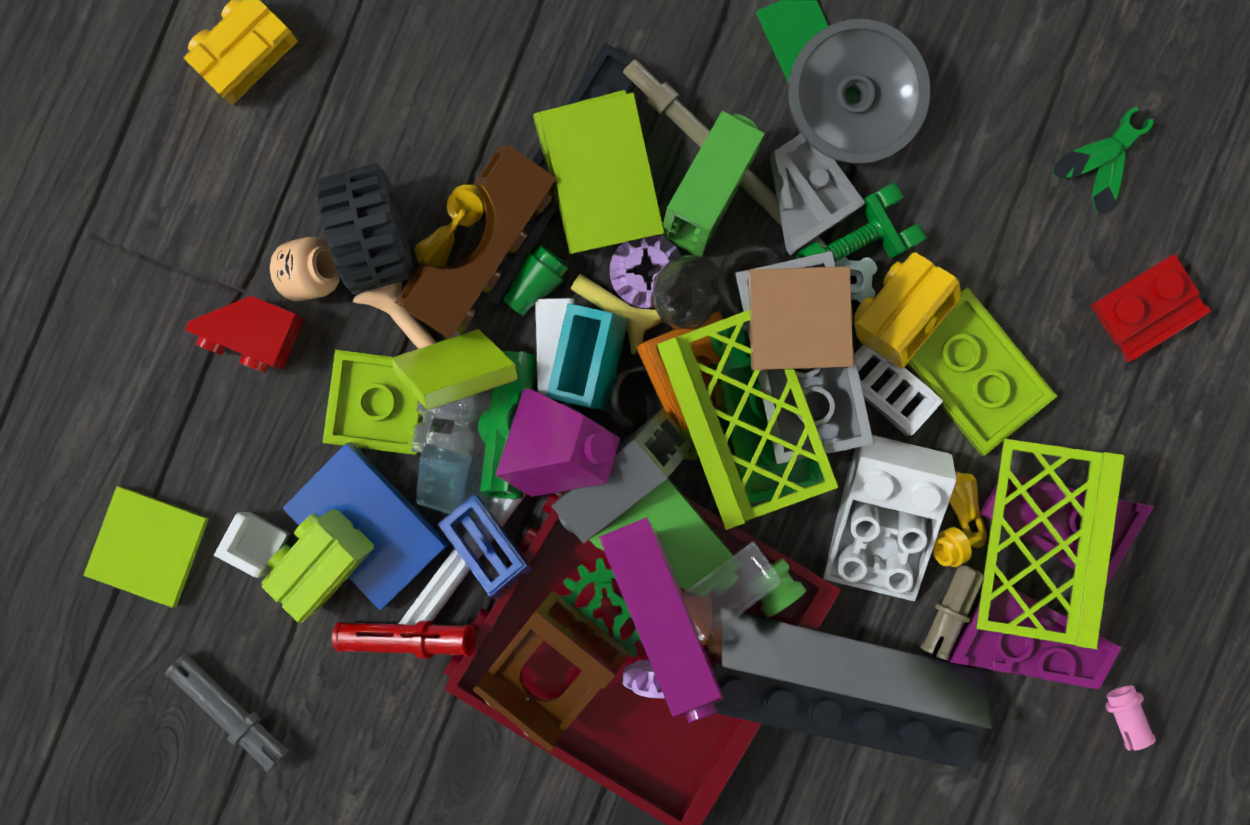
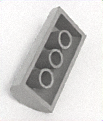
[735,251,874,464]

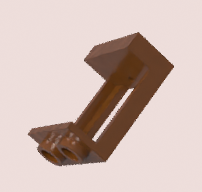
[473,591,630,752]

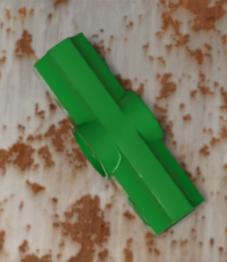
[478,351,537,500]

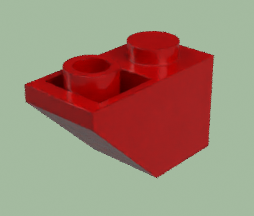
[185,296,304,374]

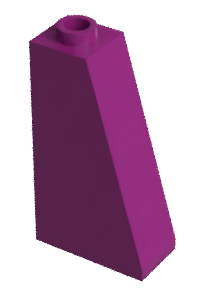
[599,517,724,723]

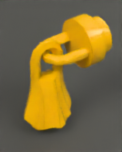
[415,185,485,266]
[932,471,987,567]

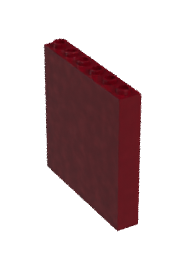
[443,491,841,825]

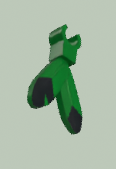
[1052,106,1153,214]

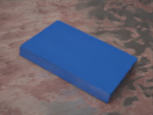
[283,442,449,610]

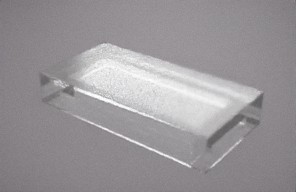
[682,541,784,641]

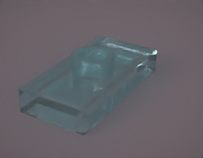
[416,443,472,514]

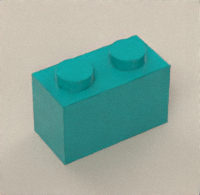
[546,303,629,411]

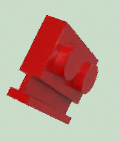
[1090,254,1211,362]

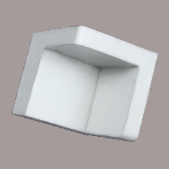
[214,512,291,578]

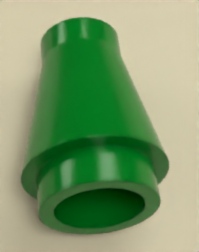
[502,244,569,316]

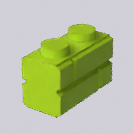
[261,508,374,623]

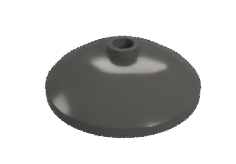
[788,19,930,164]

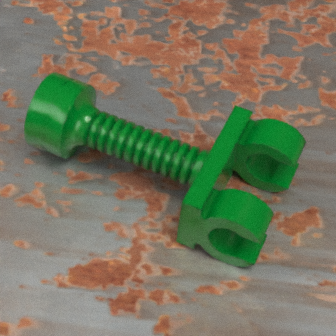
[796,182,927,262]

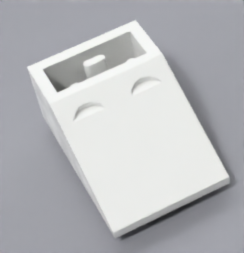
[823,435,956,601]

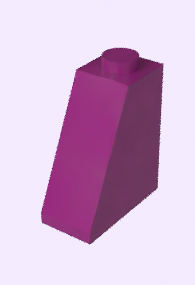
[495,388,620,497]

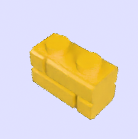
[183,0,298,106]
[854,252,961,369]

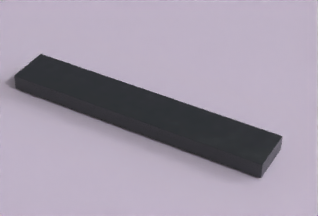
[480,43,645,306]

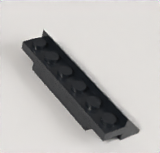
[706,606,992,770]

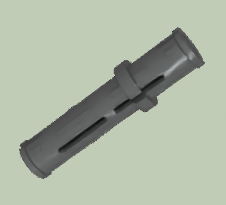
[165,652,289,773]

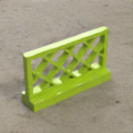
[657,310,838,530]
[976,439,1124,649]

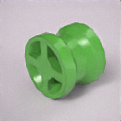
[744,558,806,618]

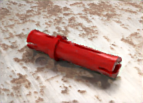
[332,620,476,659]

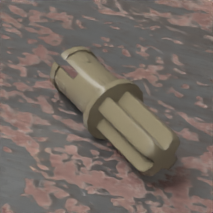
[920,565,984,661]

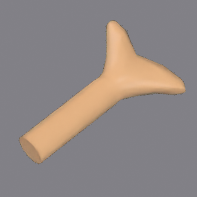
[353,281,437,349]

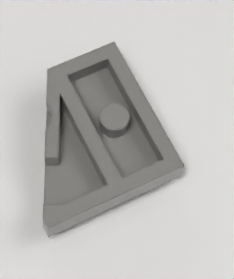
[769,134,865,256]

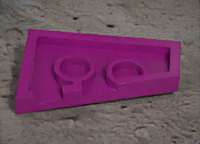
[980,475,1154,587]
[949,578,1122,689]

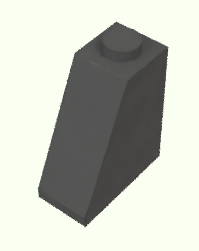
[552,408,694,544]

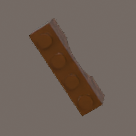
[394,145,557,339]

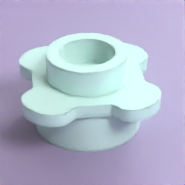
[835,257,877,304]

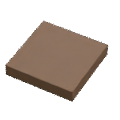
[748,267,853,370]

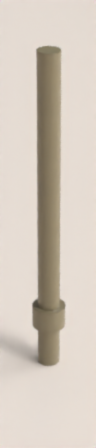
[623,59,827,247]

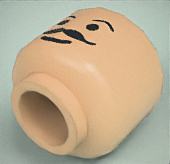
[270,237,340,301]

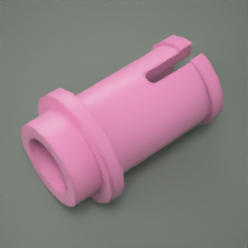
[1105,686,1156,751]

